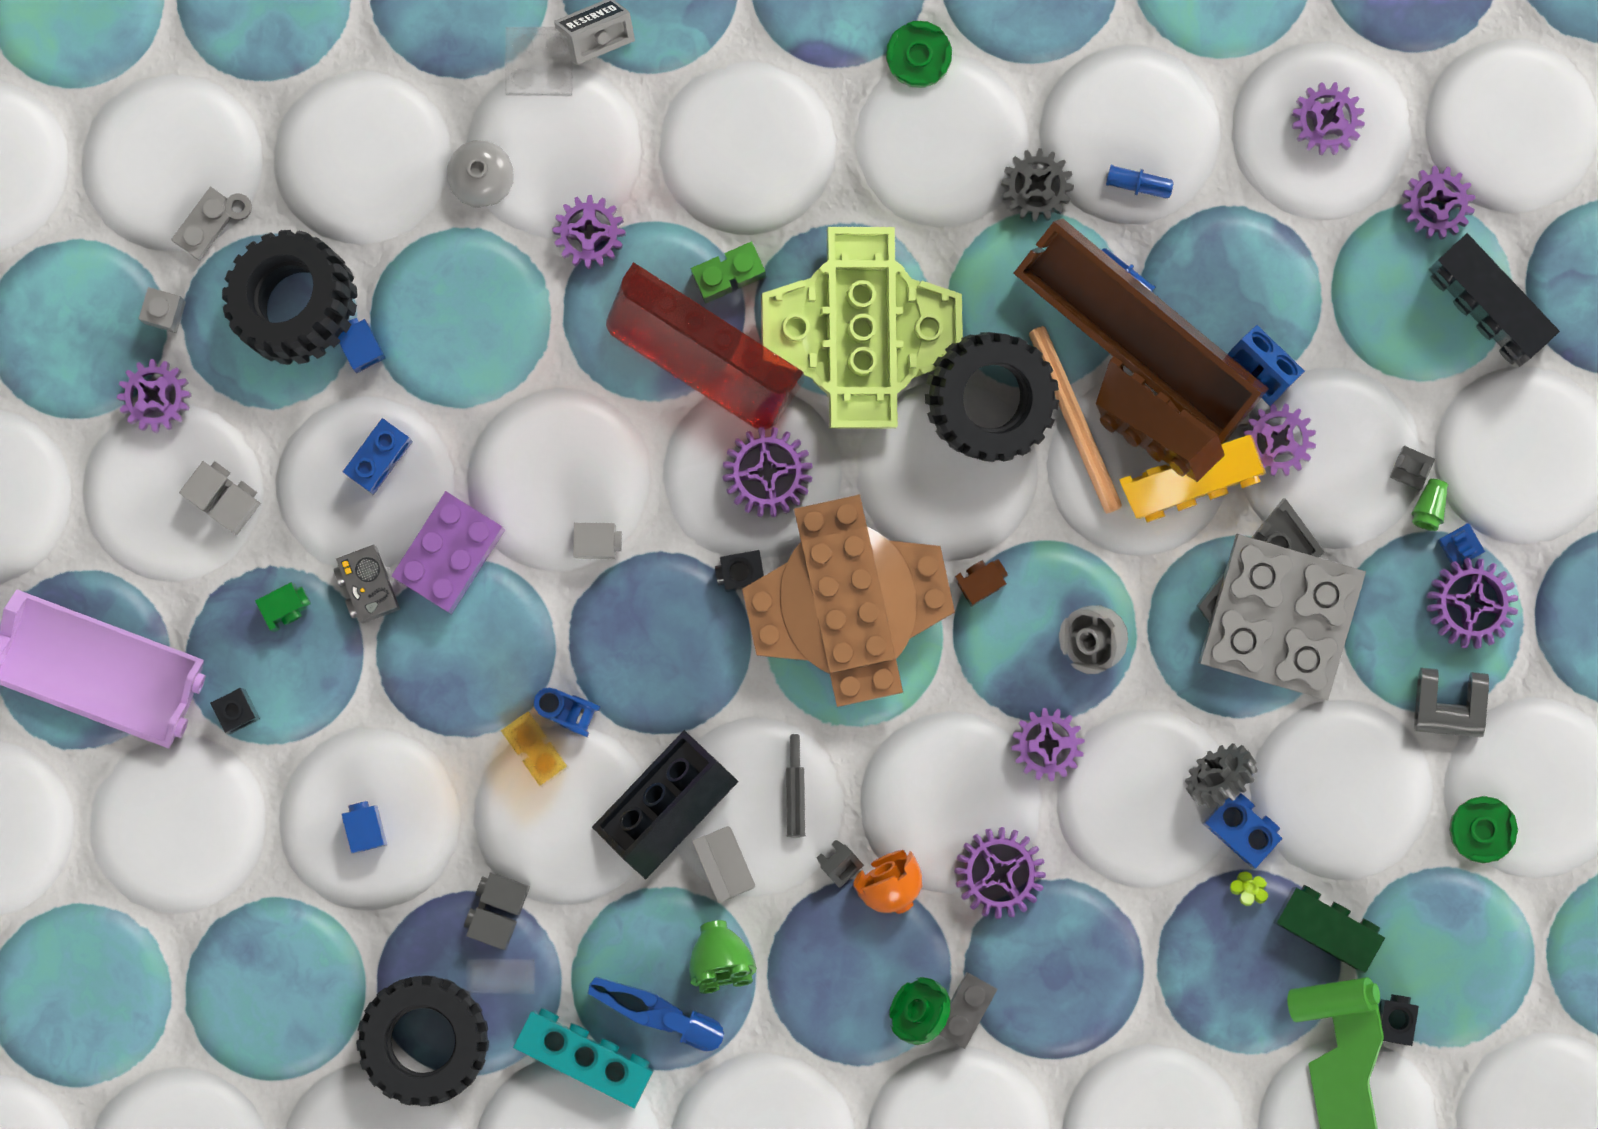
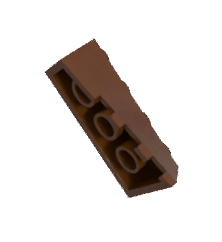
[1096,356,1225,482]

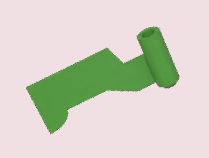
[1287,977,1384,1129]

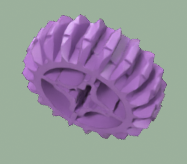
[723,427,813,517]
[1426,558,1518,649]
[954,827,1046,919]

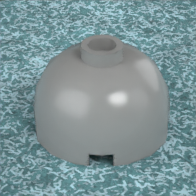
[447,140,513,208]
[1059,605,1128,674]

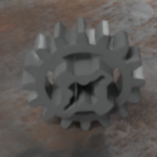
[1001,148,1074,222]
[1185,743,1258,808]

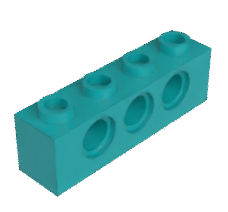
[513,1008,654,1109]

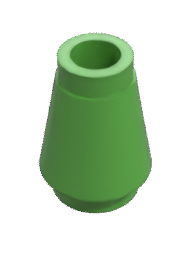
[1411,479,1448,531]

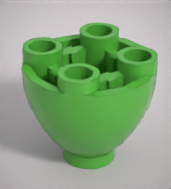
[689,920,757,994]

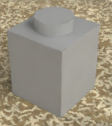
[139,287,186,333]
[573,523,622,559]

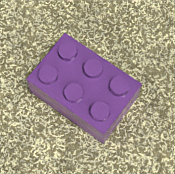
[391,491,505,615]

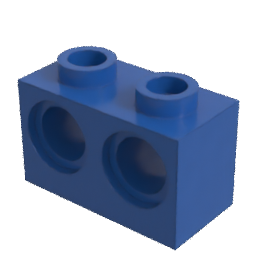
[1228,325,1305,406]
[342,418,413,495]
[1202,793,1283,869]

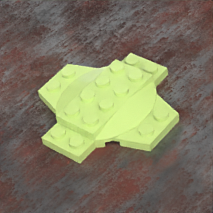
[761,227,963,429]

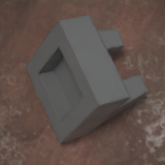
[1390,446,1435,490]
[817,840,864,888]

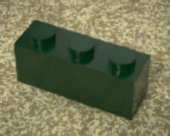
[1273,885,1385,973]

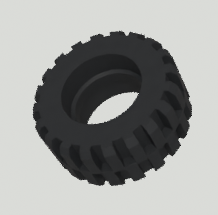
[222,230,358,365]
[925,332,1059,462]
[356,975,489,1107]

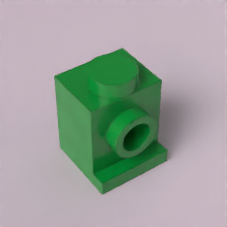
[255,582,311,632]

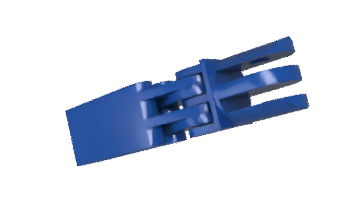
[588,977,724,1052]

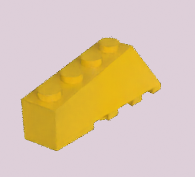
[1119,435,1266,523]

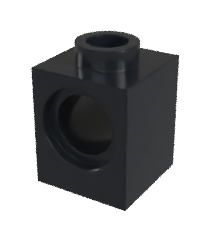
[715,550,764,592]
[210,688,260,734]
[1379,994,1419,1046]

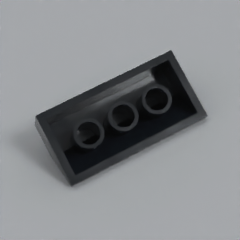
[592,730,739,880]

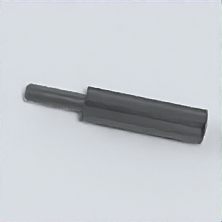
[786,734,806,838]

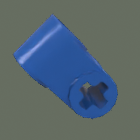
[534,687,600,738]

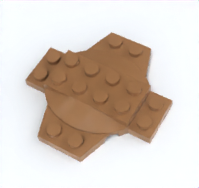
[742,494,955,707]

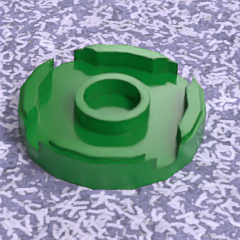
[886,21,952,88]
[1449,796,1518,863]
[889,977,950,1045]

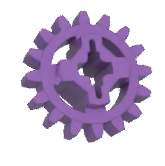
[1292,82,1365,155]
[1401,166,1476,240]
[553,195,626,269]
[117,359,192,433]
[1243,403,1316,476]
[1011,708,1085,781]

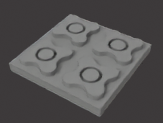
[1198,534,1366,701]

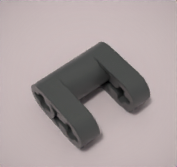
[1414,668,1489,737]

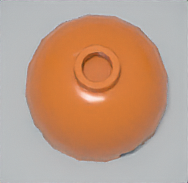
[853,850,922,914]

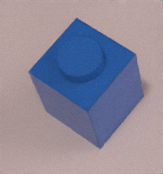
[338,318,386,374]
[341,801,387,854]

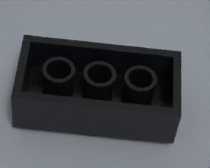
[1428,233,1560,367]

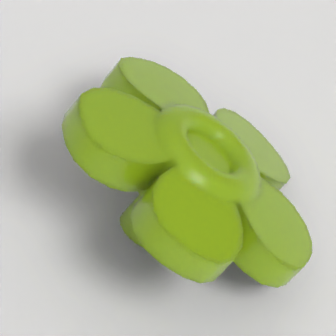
[1230,871,1268,906]

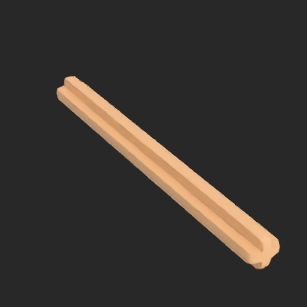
[1029,326,1122,513]

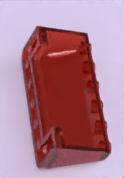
[606,262,804,431]

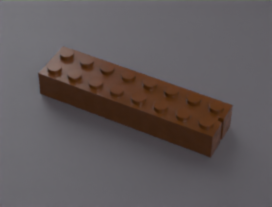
[1013,218,1269,444]

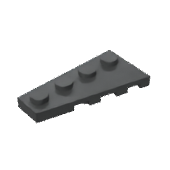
[1196,498,1325,624]

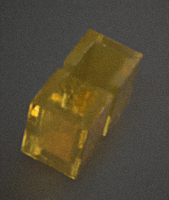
[501,711,570,787]

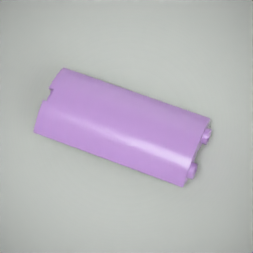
[0,590,206,749]

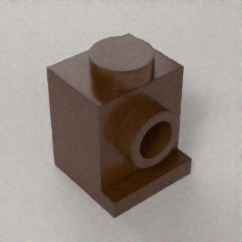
[954,559,1008,607]

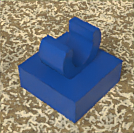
[1438,523,1485,566]

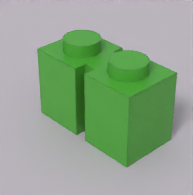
[691,241,766,304]

